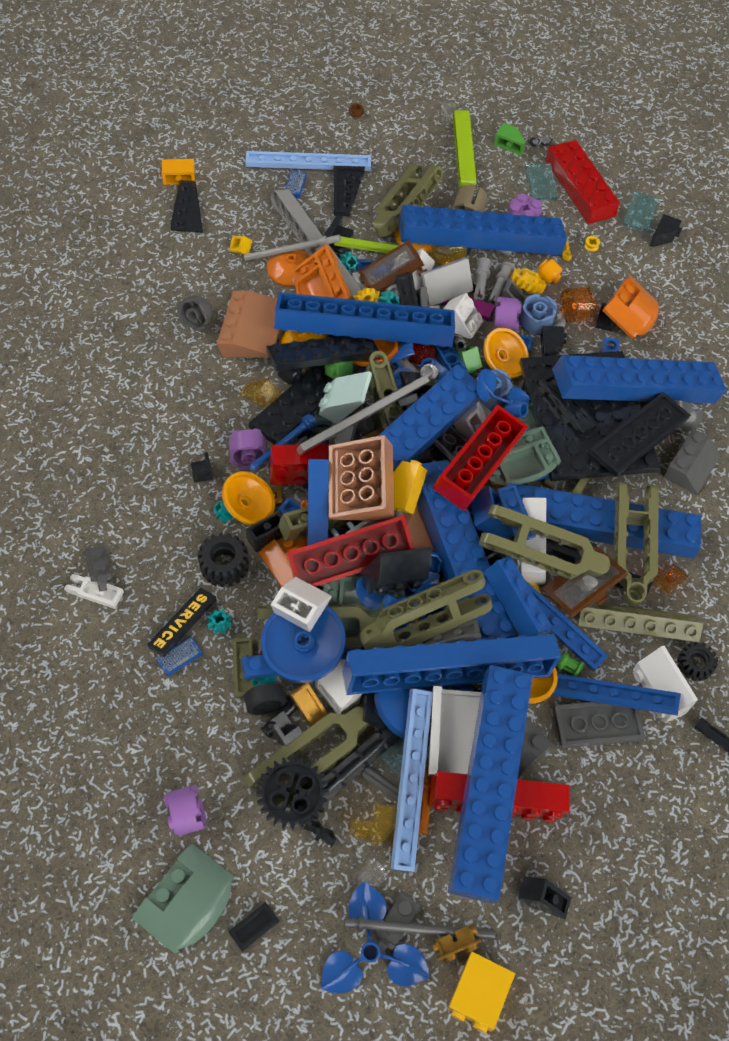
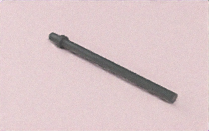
[344,916,495,940]

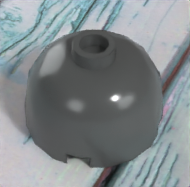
[177,295,213,331]
[674,400,704,433]

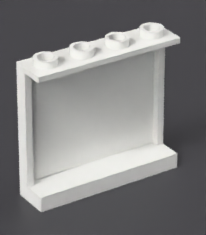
[428,686,481,777]

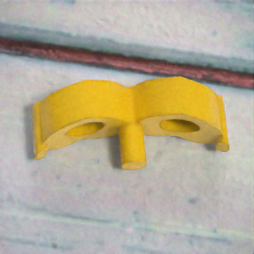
[561,241,572,261]

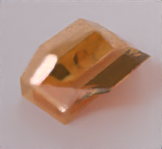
[653,563,689,596]

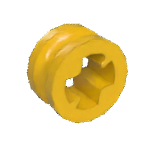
[584,236,600,252]

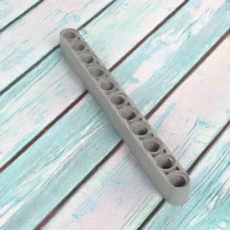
[271,189,361,300]

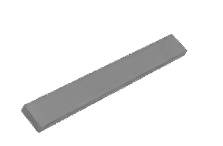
[296,375,430,455]

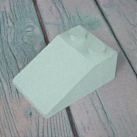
[319,371,372,424]

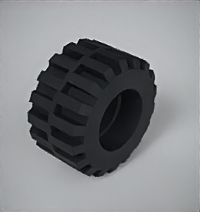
[198,533,249,587]

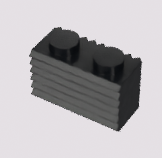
[246,511,283,552]

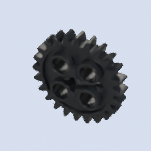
[256,756,329,831]

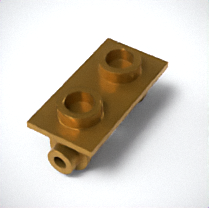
[432,925,481,963]

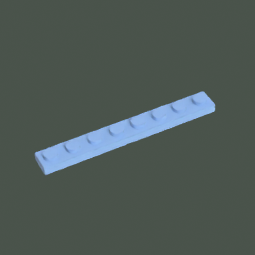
[245,151,371,171]
[390,689,433,872]

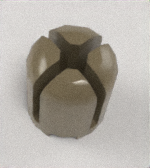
[452,184,488,212]

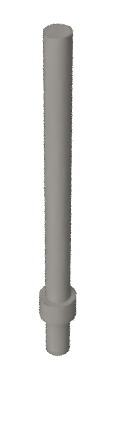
[244,235,341,261]

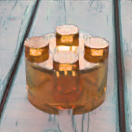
[560,286,597,323]

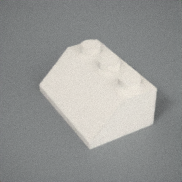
[633,646,698,723]

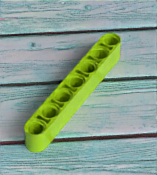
[453,110,476,189]

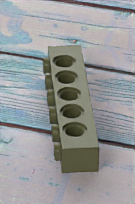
[278,502,364,542]
[575,600,703,642]

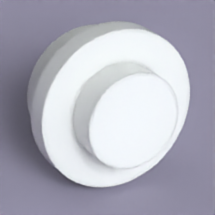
[420,364,438,379]

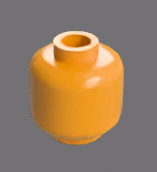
[538,259,562,284]

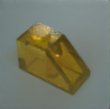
[239,378,282,408]

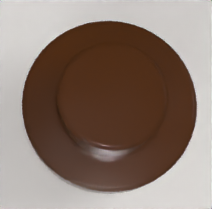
[349,103,364,117]

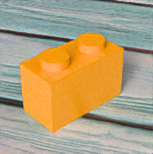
[162,159,195,185]

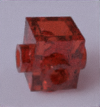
[409,343,437,365]

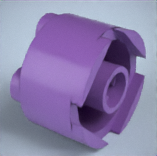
[508,194,542,217]
[493,297,521,332]
[229,429,267,471]
[164,784,206,836]

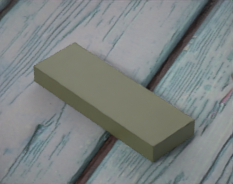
[232,637,254,699]

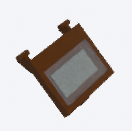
[358,240,428,293]
[540,546,628,618]

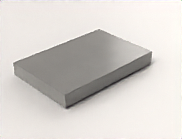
[421,257,474,307]

